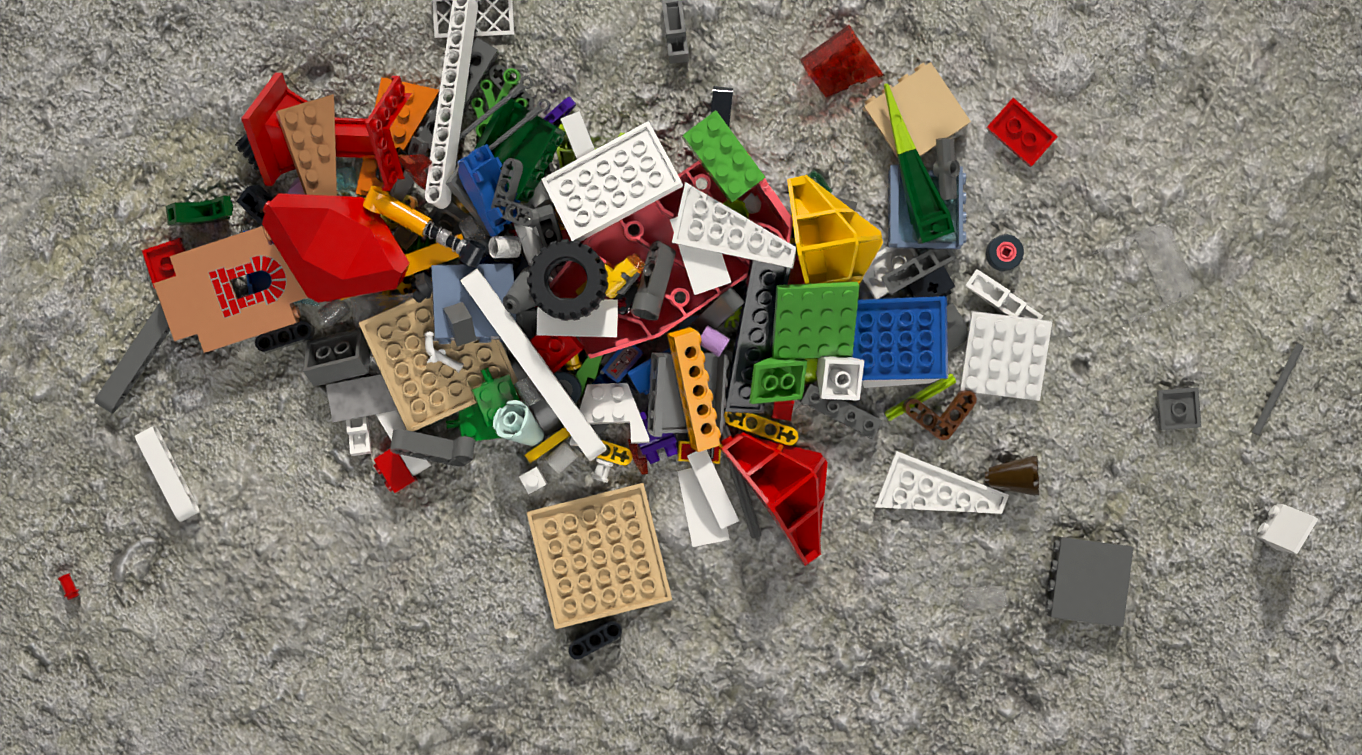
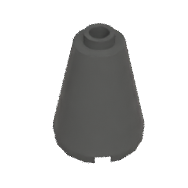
[503,266,552,314]

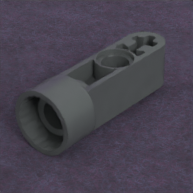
[631,240,676,320]

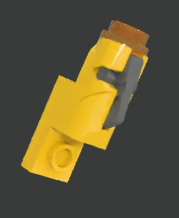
[575,253,645,299]

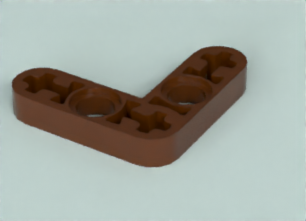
[902,390,977,441]

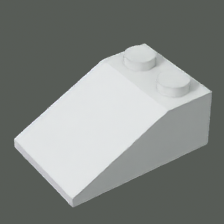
[1257,503,1318,554]

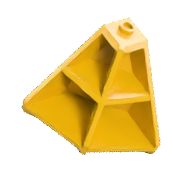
[787,175,883,284]

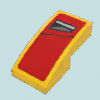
[677,441,721,464]

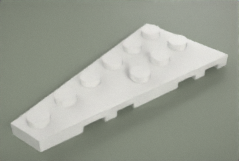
[874,451,1009,514]

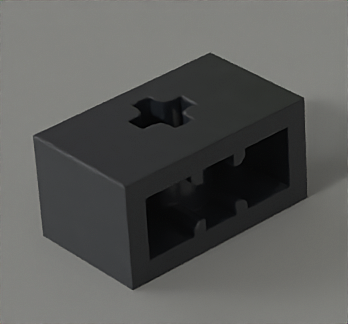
[236,185,274,226]
[907,266,955,298]

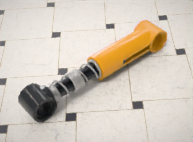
[363,186,486,267]

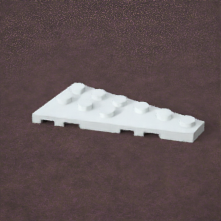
[672,182,797,269]

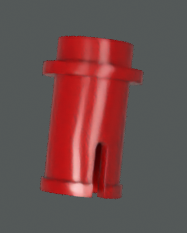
[58,573,80,600]

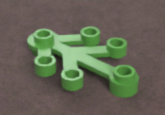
[471,68,528,138]

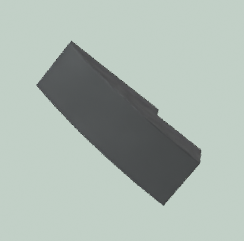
[662,0,689,64]

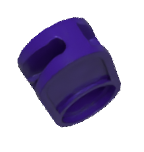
[544,96,577,125]

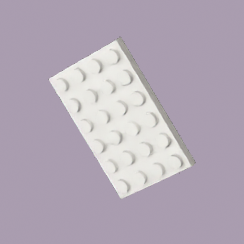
[541,121,683,242]

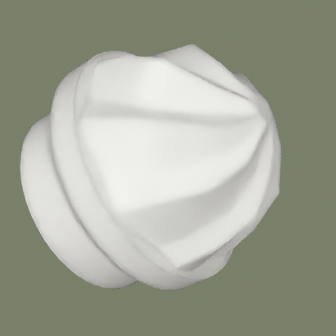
[743,193,761,214]

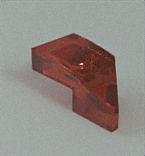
[628,439,648,475]

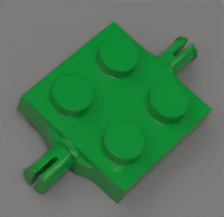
[471,368,520,427]
[446,403,502,442]

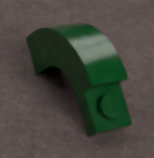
[166,195,233,226]

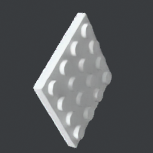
[959,311,1052,401]

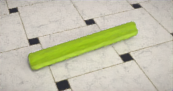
[884,374,956,421]

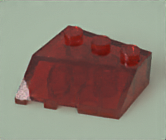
[800,25,885,97]

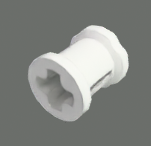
[591,459,614,483]

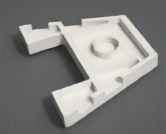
[570,383,649,446]

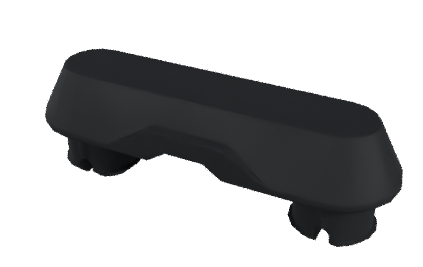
[411,270,433,303]

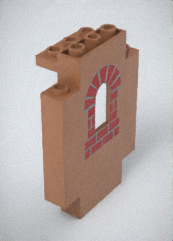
[153,226,308,353]

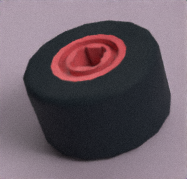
[985,234,1024,271]

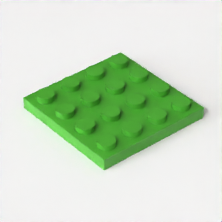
[772,282,859,359]

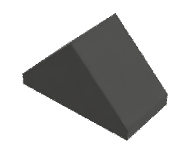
[443,302,476,347]

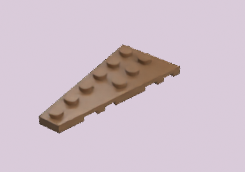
[276,94,337,196]

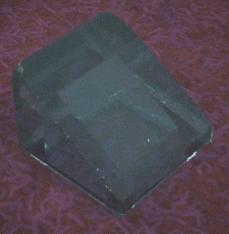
[336,167,358,191]

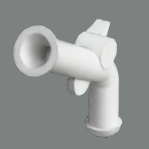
[424,331,464,373]

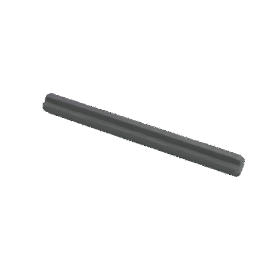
[720,423,762,539]

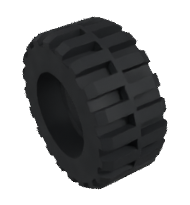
[527,239,609,321]

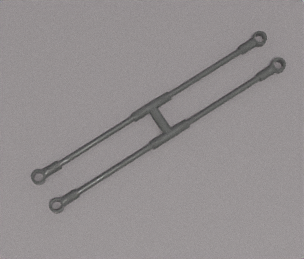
[388,76,551,233]

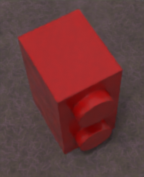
[373,449,418,493]

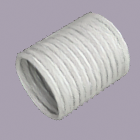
[489,236,521,258]
[545,442,578,474]

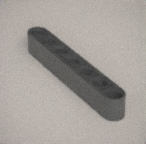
[94,302,170,414]

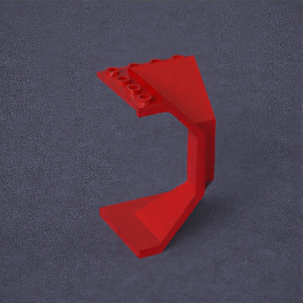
[241,73,412,191]

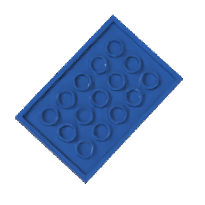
[849,296,948,380]

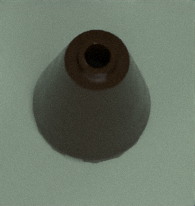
[985,456,1039,496]

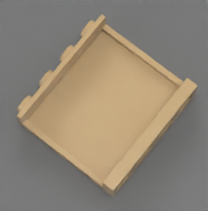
[862,62,971,163]

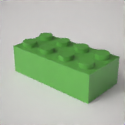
[682,110,765,203]

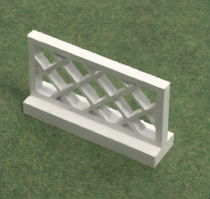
[432,0,515,38]

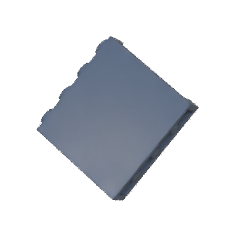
[430,264,516,344]

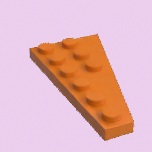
[356,77,440,196]

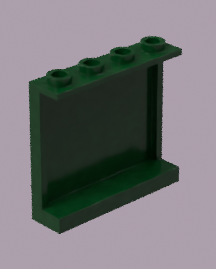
[474,96,566,203]

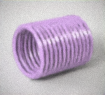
[700,325,730,357]

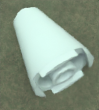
[493,400,544,447]

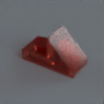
[398,154,433,190]

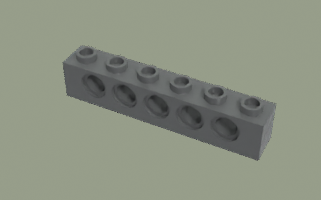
[416,38,500,151]

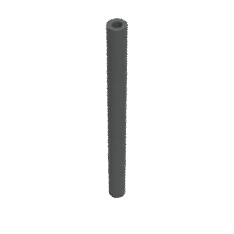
[1252,343,1304,436]

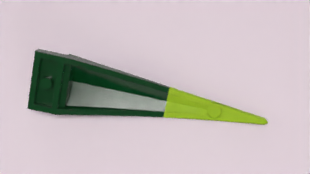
[884,83,955,244]

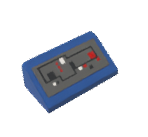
[601,345,643,383]

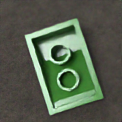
[749,357,807,404]

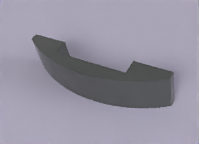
[511,361,564,436]

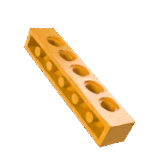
[667,327,721,452]

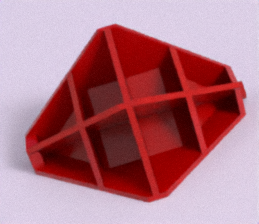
[262,193,410,303]
[719,432,828,566]

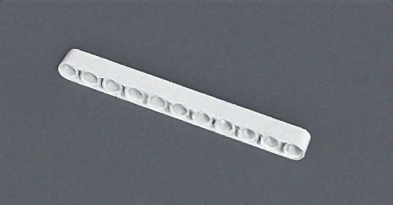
[425,0,478,209]
[460,268,607,461]

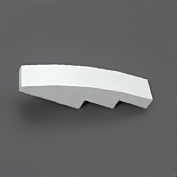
[561,111,595,159]
[965,269,1043,320]
[341,375,372,456]
[687,450,739,529]

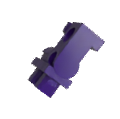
[638,412,678,464]

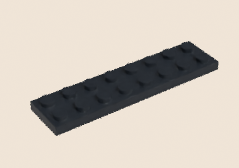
[724,260,791,414]

